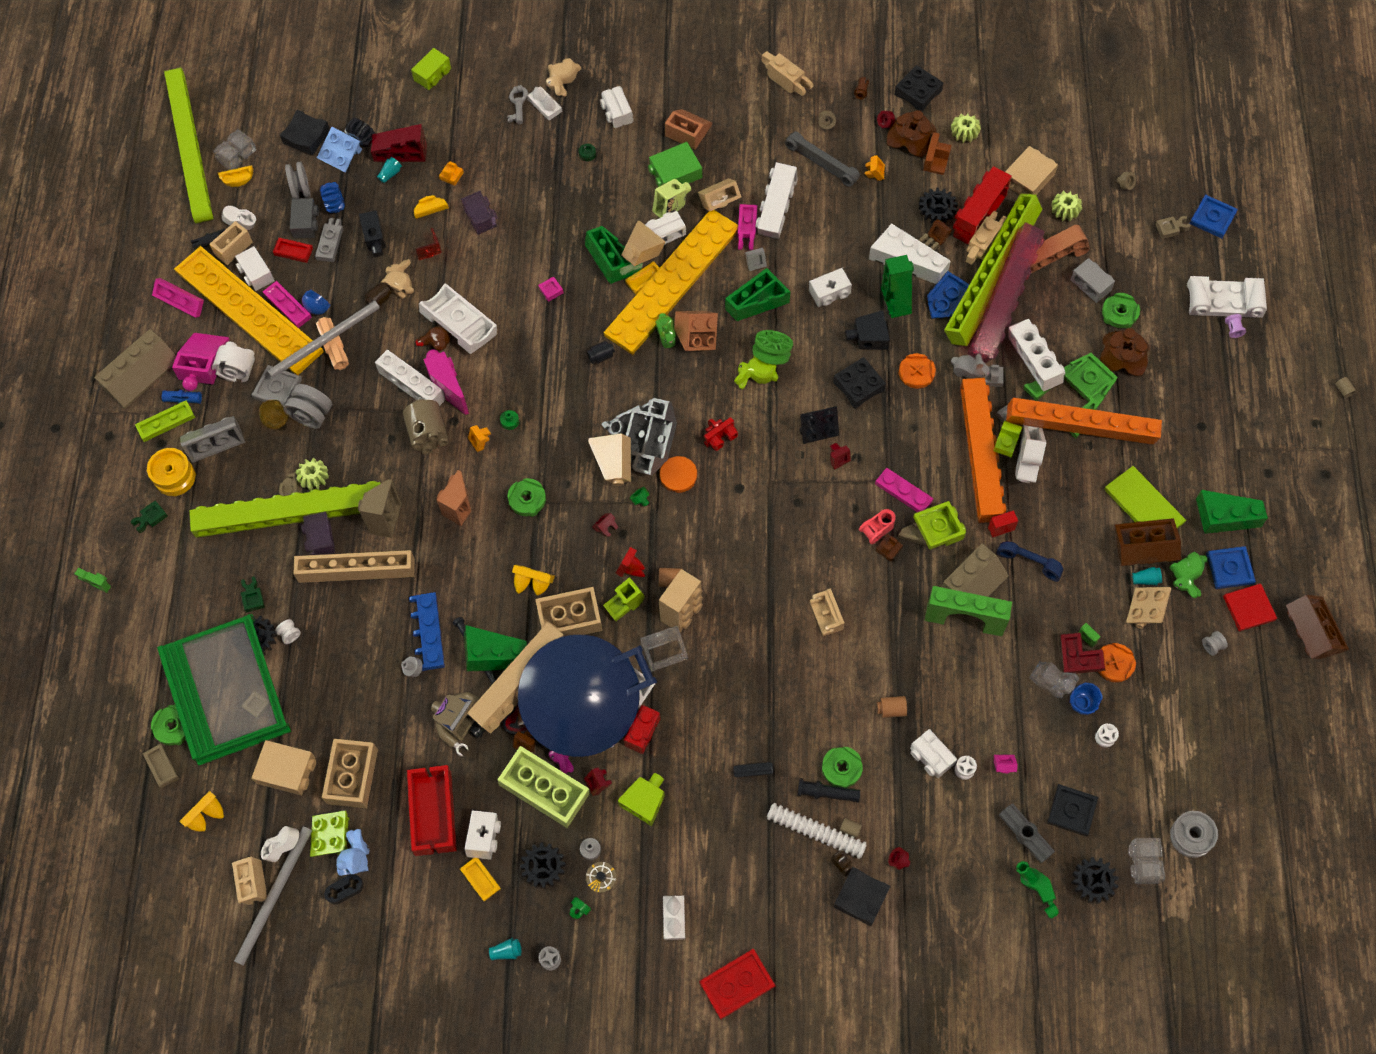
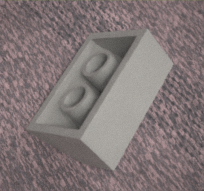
[180,416,245,463]

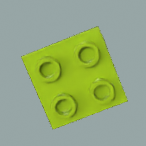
[310,811,350,857]

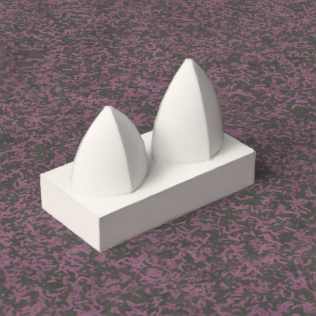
[527,86,562,121]
[663,896,685,940]

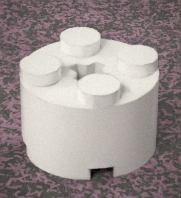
[212,342,255,382]

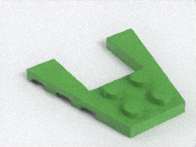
[1023,353,1118,439]

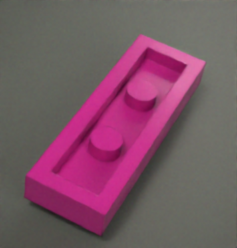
[152,278,204,318]
[263,281,312,328]
[875,468,934,512]

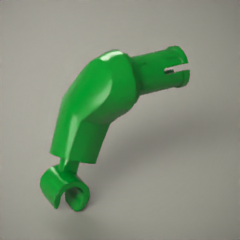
[1016,861,1059,919]

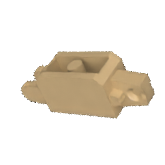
[762,51,813,96]
[966,211,1007,265]

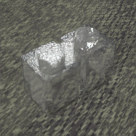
[213,129,257,170]
[1129,838,1165,884]

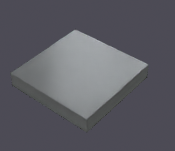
[252,365,302,408]

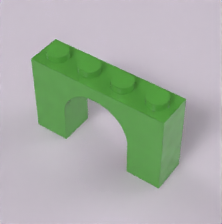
[924,586,1012,637]

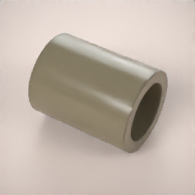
[1335,377,1356,398]
[840,818,862,839]

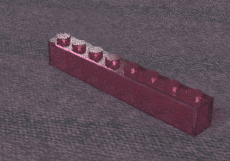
[967,222,1045,363]

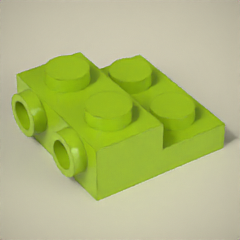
[913,501,966,549]

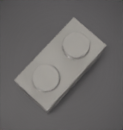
[1070,258,1115,303]

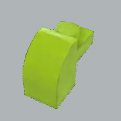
[993,421,1022,457]
[603,577,645,621]

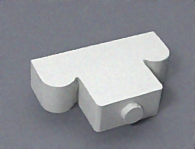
[1015,425,1046,483]

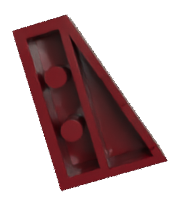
[371,124,427,162]

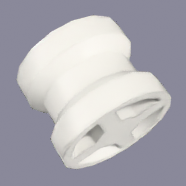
[275,619,301,644]
[1095,723,1119,748]
[955,756,977,780]

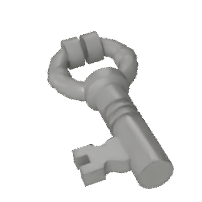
[507,85,528,125]

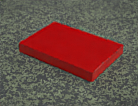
[699,948,776,1020]

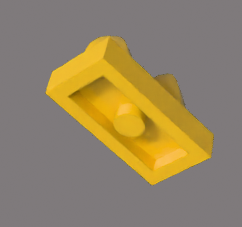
[512,565,555,595]
[179,791,224,831]

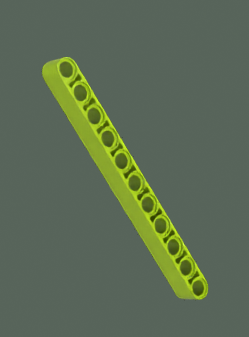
[164,67,213,224]

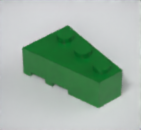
[725,268,791,321]

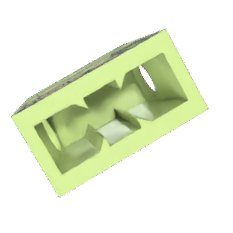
[652,179,691,218]

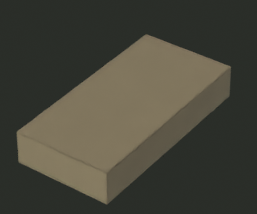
[142,743,180,789]

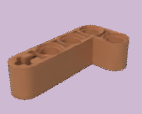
[1016,225,1090,275]

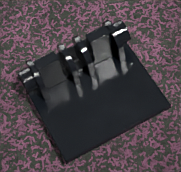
[799,406,839,444]

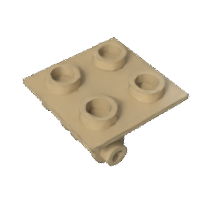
[1126,587,1171,629]

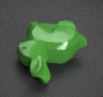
[655,313,676,348]
[1169,551,1208,598]

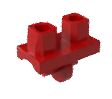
[704,417,738,451]

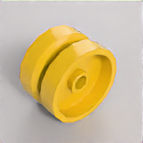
[147,448,196,496]

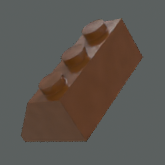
[1115,518,1181,566]
[1286,595,1349,659]

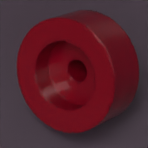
[877,110,895,128]
[888,847,911,870]

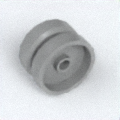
[283,384,333,429]

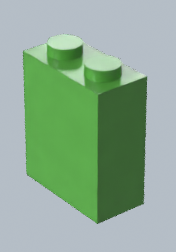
[648,142,702,187]

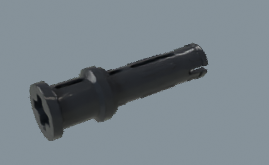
[797,778,860,803]

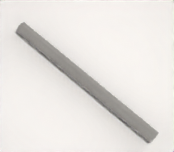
[267,301,380,379]
[234,826,312,966]

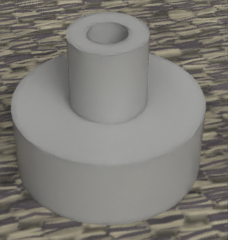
[401,656,423,677]
[580,838,601,860]

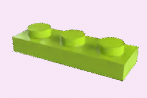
[135,400,195,442]

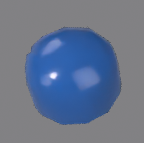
[302,290,330,315]
[1070,682,1103,715]

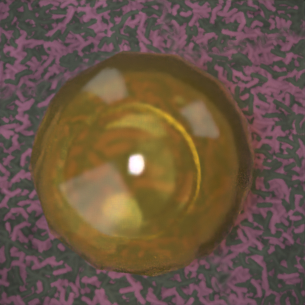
[259,400,288,429]

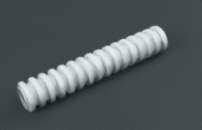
[767,803,867,859]

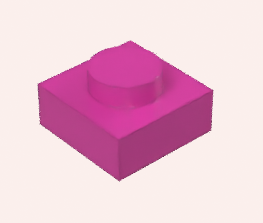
[538,277,564,302]
[994,755,1018,774]

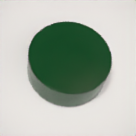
[579,144,596,162]

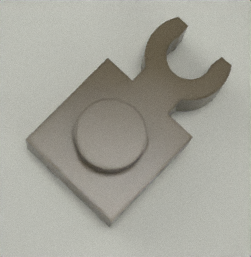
[1155,216,1191,239]

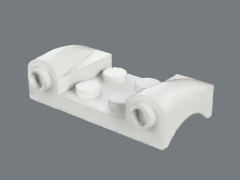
[1187,276,1267,318]
[419,283,497,354]

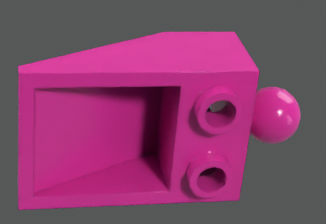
[172,333,230,391]
[423,350,469,415]

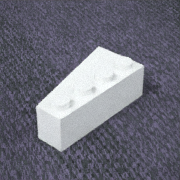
[755,162,798,239]
[869,224,951,284]

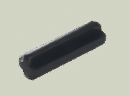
[733,762,773,778]

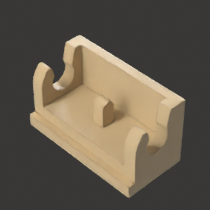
[810,588,845,636]
[232,857,267,905]

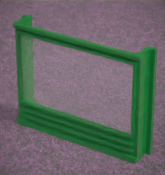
[157,614,292,766]

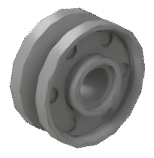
[285,161,311,199]
[1170,811,1218,858]

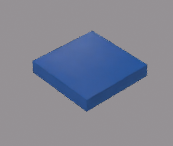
[1189,195,1238,238]
[1206,546,1256,589]

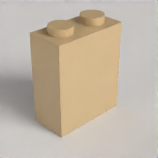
[1006,146,1058,195]
[251,740,316,795]

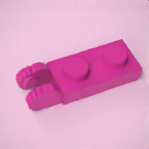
[738,204,758,250]

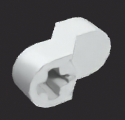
[222,206,256,230]
[261,826,299,862]

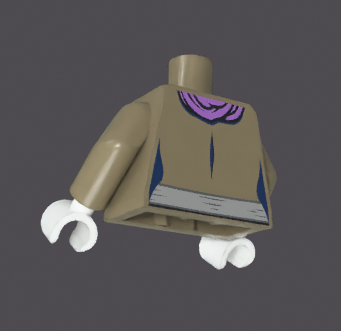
[431,692,480,757]

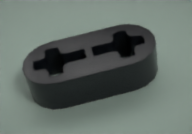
[324,874,364,905]

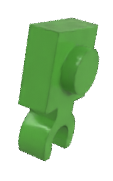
[74,568,111,593]

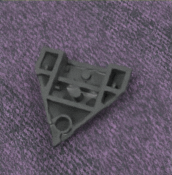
[601,398,677,475]

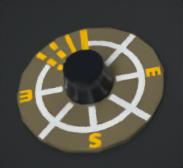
[586,862,616,893]

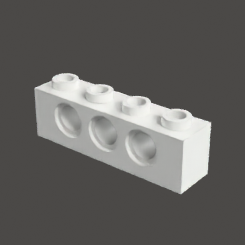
[1008,319,1065,391]
[375,350,446,406]

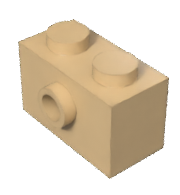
[698,178,741,211]
[210,221,253,265]

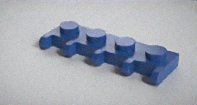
[409,592,445,671]

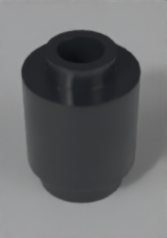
[587,340,615,364]

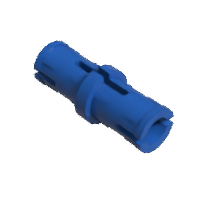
[162,390,202,404]

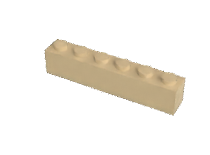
[294,550,415,583]
[467,622,564,734]

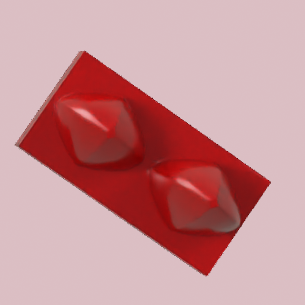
[615,547,645,577]

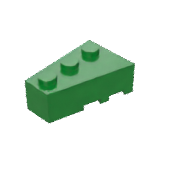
[585,226,643,284]
[881,255,914,318]
[1196,490,1268,534]
[464,625,527,671]

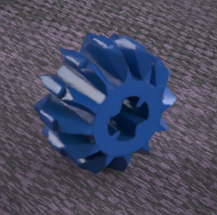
[320,182,345,213]

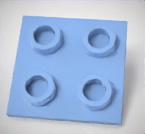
[317,127,362,173]

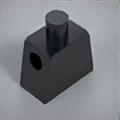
[359,210,386,257]
[845,310,890,350]

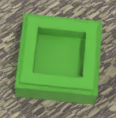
[1078,623,1101,647]

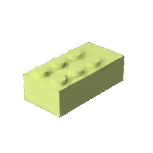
[498,746,589,828]

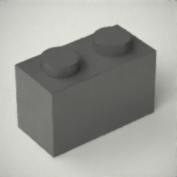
[290,198,319,239]

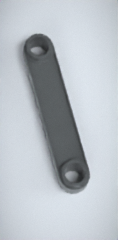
[785,131,860,187]

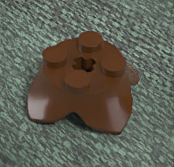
[887,110,936,158]
[1100,328,1149,376]

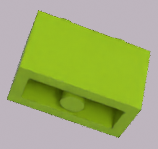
[411,48,451,90]

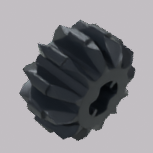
[344,118,375,147]

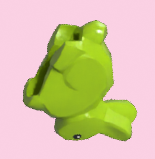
[734,356,778,389]

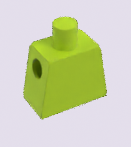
[618,773,665,826]

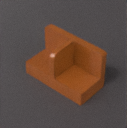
[923,132,952,175]

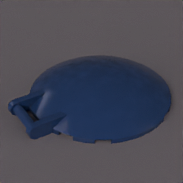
[518,634,657,757]

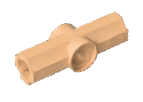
[316,317,349,370]

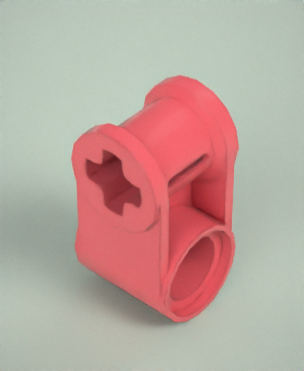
[859,509,895,544]

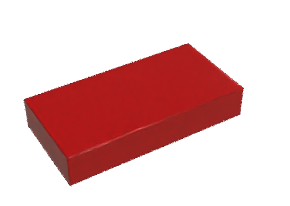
[273,238,313,263]

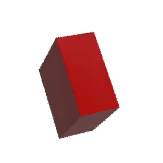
[988,510,1018,537]

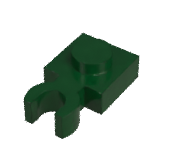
[131,500,168,533]
[241,576,265,613]

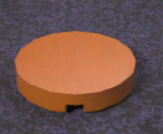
[898,353,936,389]
[660,456,697,493]
[1098,643,1136,682]

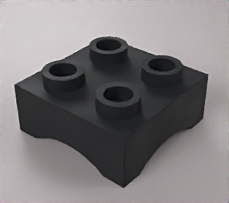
[894,65,944,112]
[280,110,330,155]
[833,357,886,409]
[834,867,891,926]

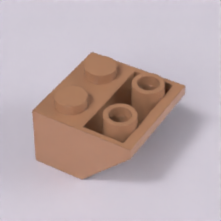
[665,109,712,150]
[675,311,718,351]
[437,470,471,526]

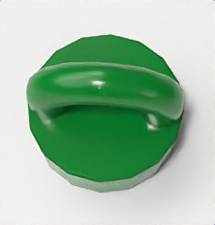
[570,897,591,919]

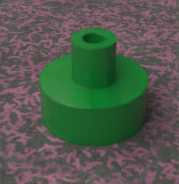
[500,410,519,430]
[630,487,649,507]

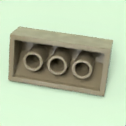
[94,329,176,409]

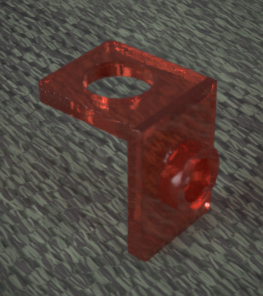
[416,228,442,260]

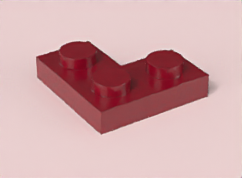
[1061,633,1106,675]

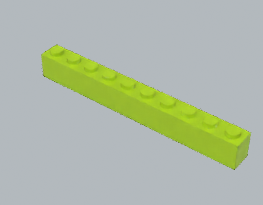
[944,193,1042,346]
[190,481,381,538]

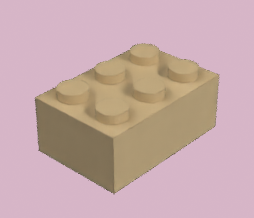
[659,569,703,633]
[535,587,603,636]
[322,739,378,809]

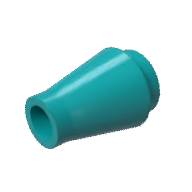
[377,157,402,184]
[1132,566,1162,586]
[489,938,522,960]

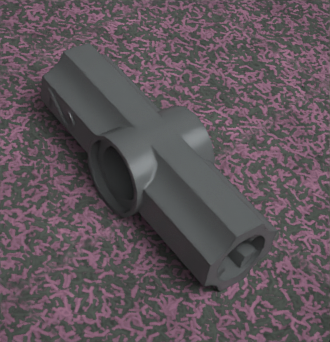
[999,803,1055,864]

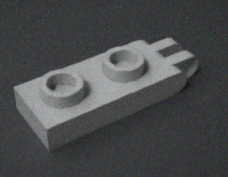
[315,218,343,262]

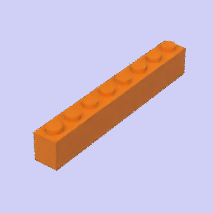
[960,378,1006,523]
[1006,398,1162,445]

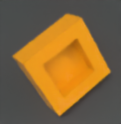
[865,155,885,181]
[439,161,464,186]
[468,425,491,452]

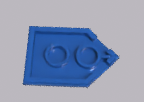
[927,271,970,319]

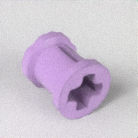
[1225,314,1246,338]

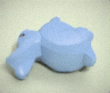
[336,829,369,876]

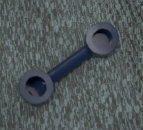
[996,541,1063,582]

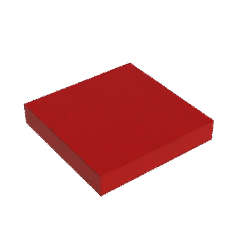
[1223,584,1277,632]

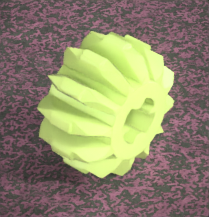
[951,113,981,143]
[1051,191,1082,222]
[296,458,329,491]

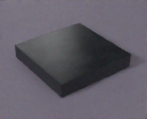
[1047,784,1098,837]

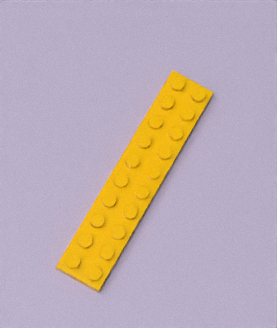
[604,210,738,355]
[174,246,324,375]

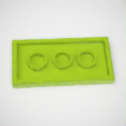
[1104,466,1186,529]

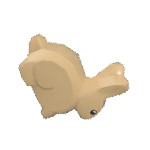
[546,58,581,97]
[381,259,414,299]

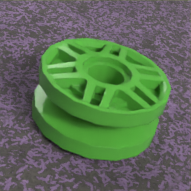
[752,330,793,365]

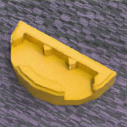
[218,165,253,187]
[414,195,449,219]

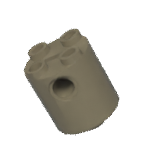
[403,399,449,454]

